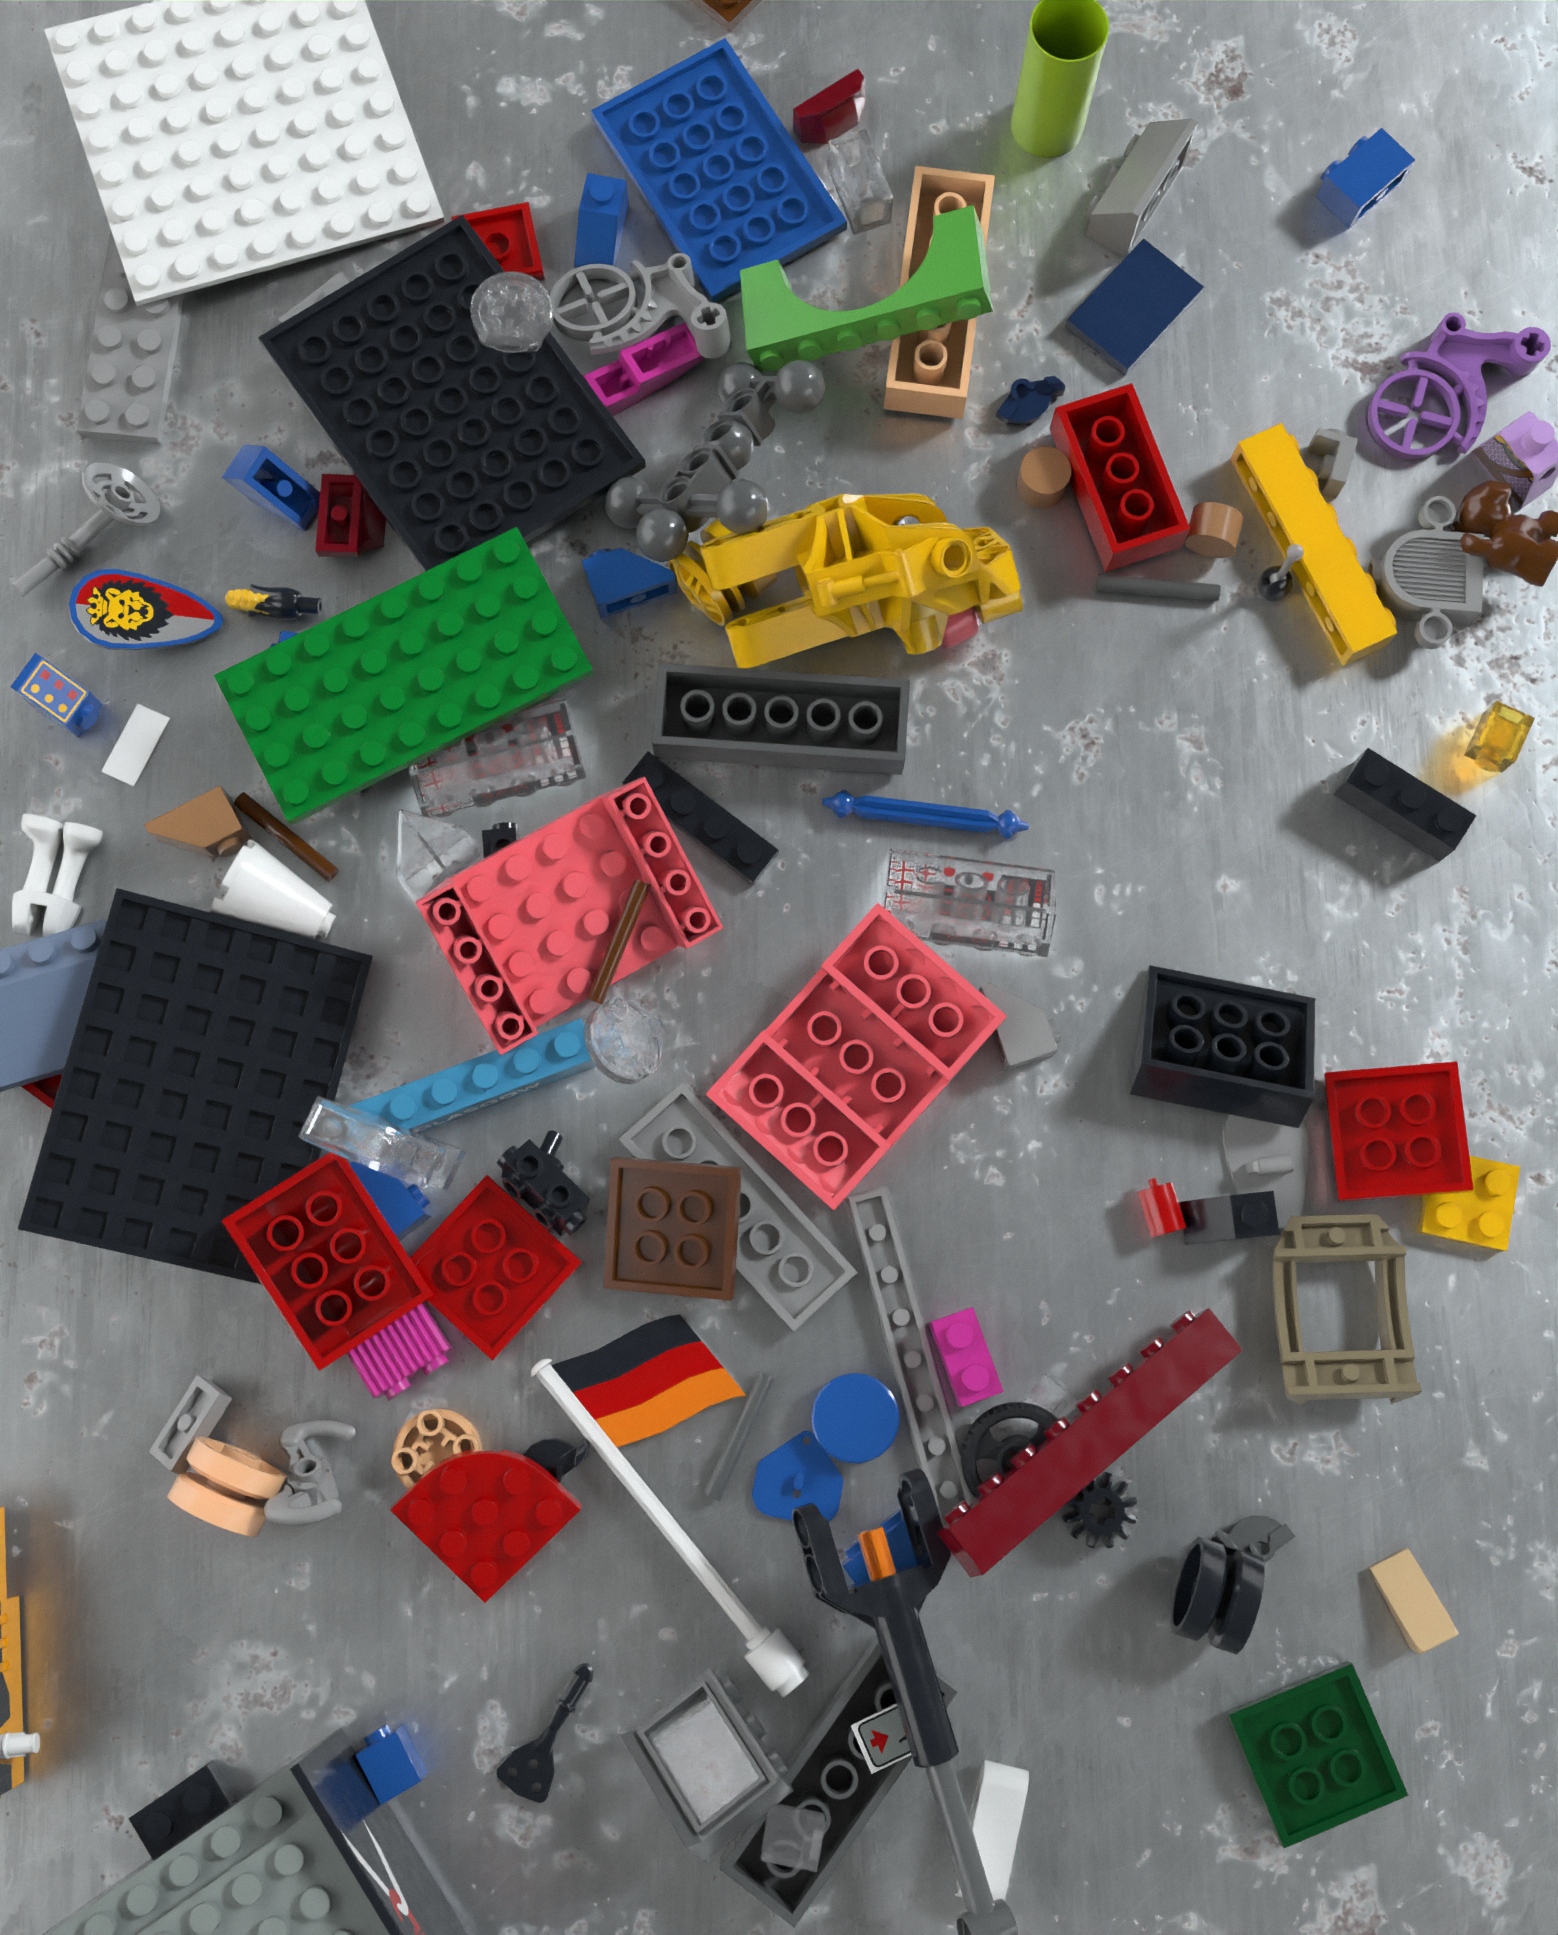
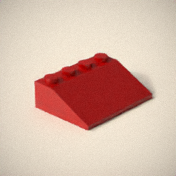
[221,1147,433,1371]

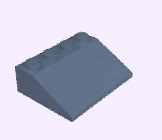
[0,919,107,1092]

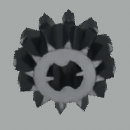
[1062,1472,1137,1548]

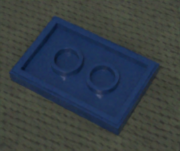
[1065,238,1204,375]

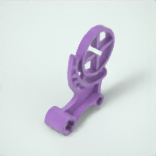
[1368,312,1551,460]

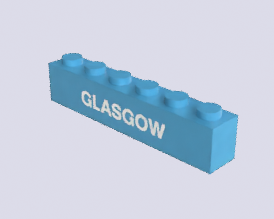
[336,1018,600,1156]

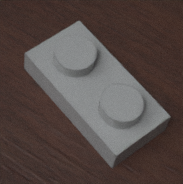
[148,1375,232,1474]

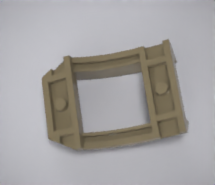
[1273,1214,1422,1406]

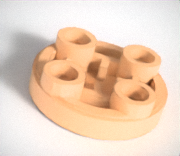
[391,1409,483,1489]

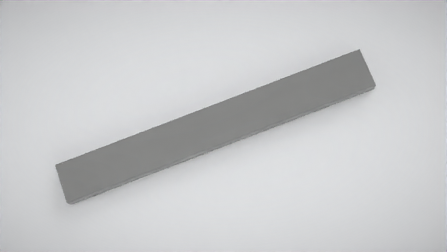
[845,1185,974,1527]

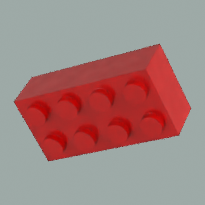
[1049,383,1190,572]

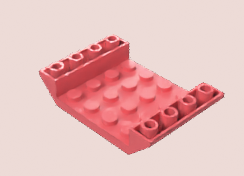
[415,777,723,1055]

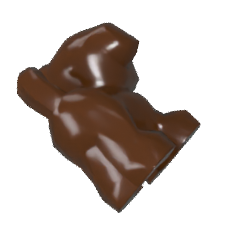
[1449,480,1558,587]

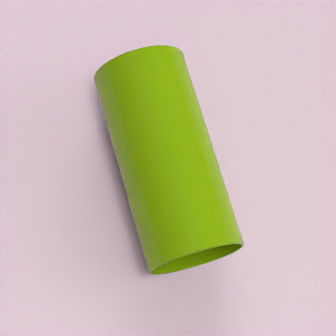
[1011,0,1109,158]

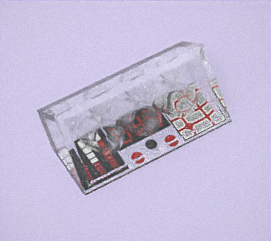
[409,698,586,819]
[882,849,1056,957]

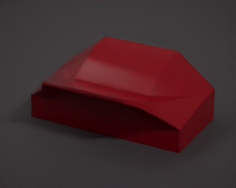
[793,69,865,144]
[315,474,386,557]

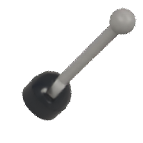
[1257,544,1304,602]

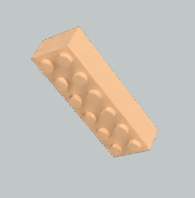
[883,166,995,419]

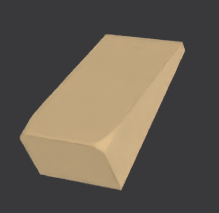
[1368,1548,1459,1654]

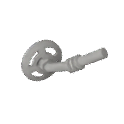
[12,462,160,597]

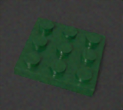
[1225,1661,1409,1848]

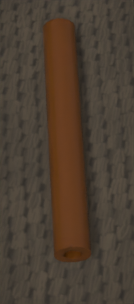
[234,792,339,882]
[587,879,651,1004]

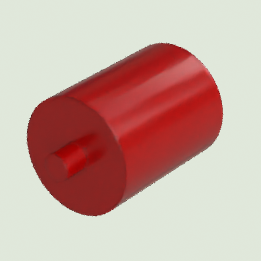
[1137,1178,1187,1238]

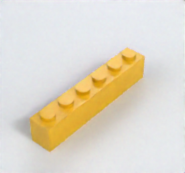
[1230,423,1398,666]

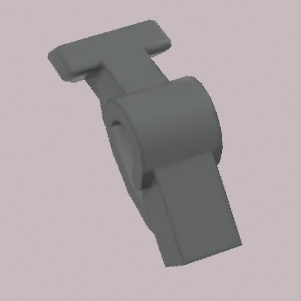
[1211,1515,1295,1564]

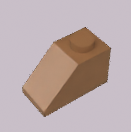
[144,786,252,858]

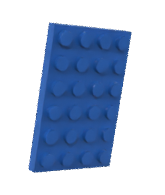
[591,38,847,303]

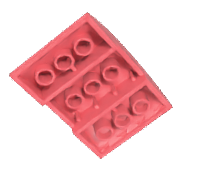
[706,903,1007,1210]

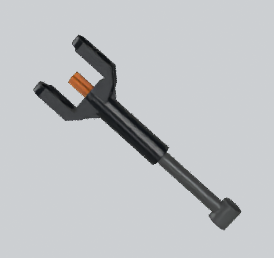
[792,1468,1018,1935]

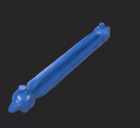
[822,790,1029,839]

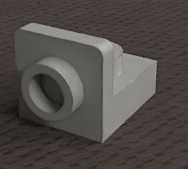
[1308,428,1358,499]

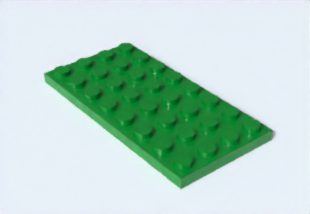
[214,527,594,825]

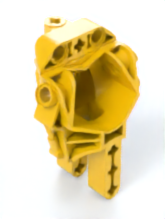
[700,494,1023,668]

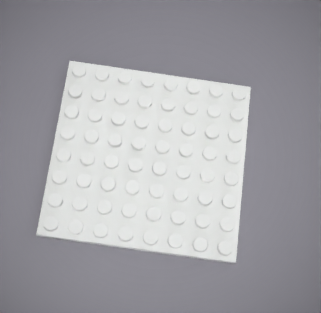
[44,0,445,306]

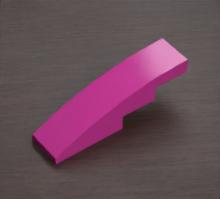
[583,322,706,416]

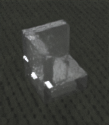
[761,1804,825,1872]

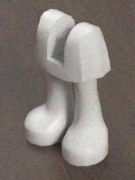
[12,814,103,936]

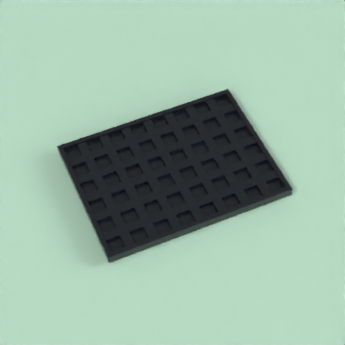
[18,888,373,1285]

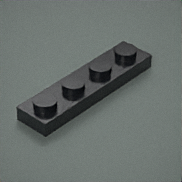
[622,751,779,886]

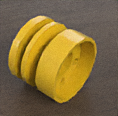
[668,518,777,626]

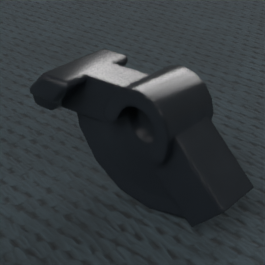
[523,1438,590,1483]

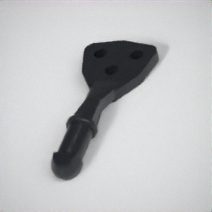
[496,1663,594,1803]

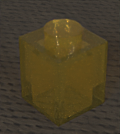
[1464,700,1535,773]

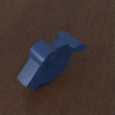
[996,376,1065,425]

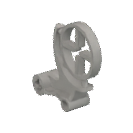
[549,253,732,359]

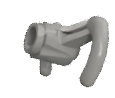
[264,1420,355,1526]

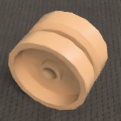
[167,1436,287,1537]

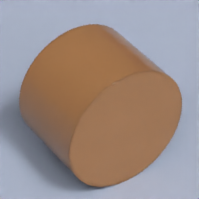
[1016,446,1071,508]
[1185,502,1243,558]

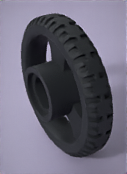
[961,1402,1058,1499]

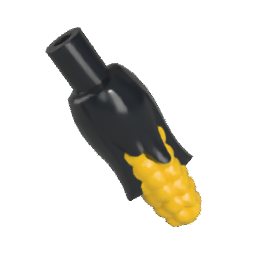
[225,584,323,620]

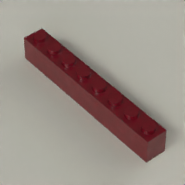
[936,1308,1243,1578]

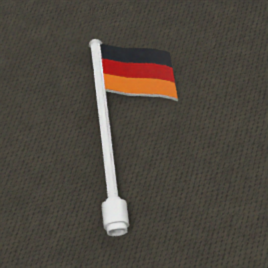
[531,1314,810,1698]

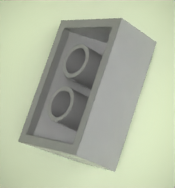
[1085,118,1198,258]

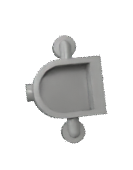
[1367,496,1484,649]

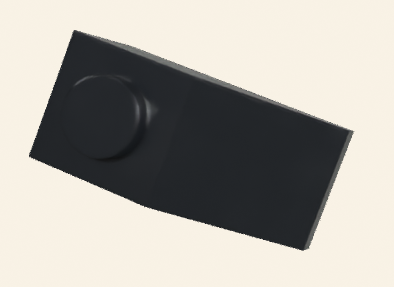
[1179,1191,1280,1245]

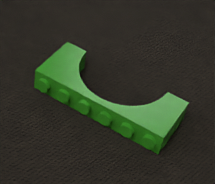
[740,205,993,372]

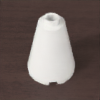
[210,839,336,940]

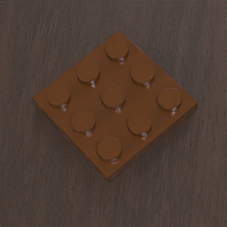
[603,1156,742,1301]

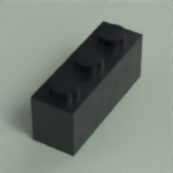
[1333,748,1477,862]

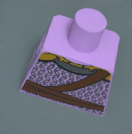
[1471,411,1558,510]

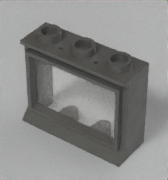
[620,1667,794,1862]

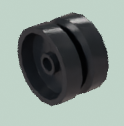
[1170,1536,1265,1655]

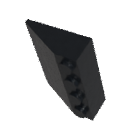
[1129,965,1316,1128]

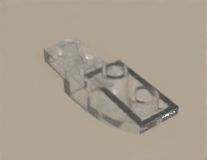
[298,1096,466,1191]

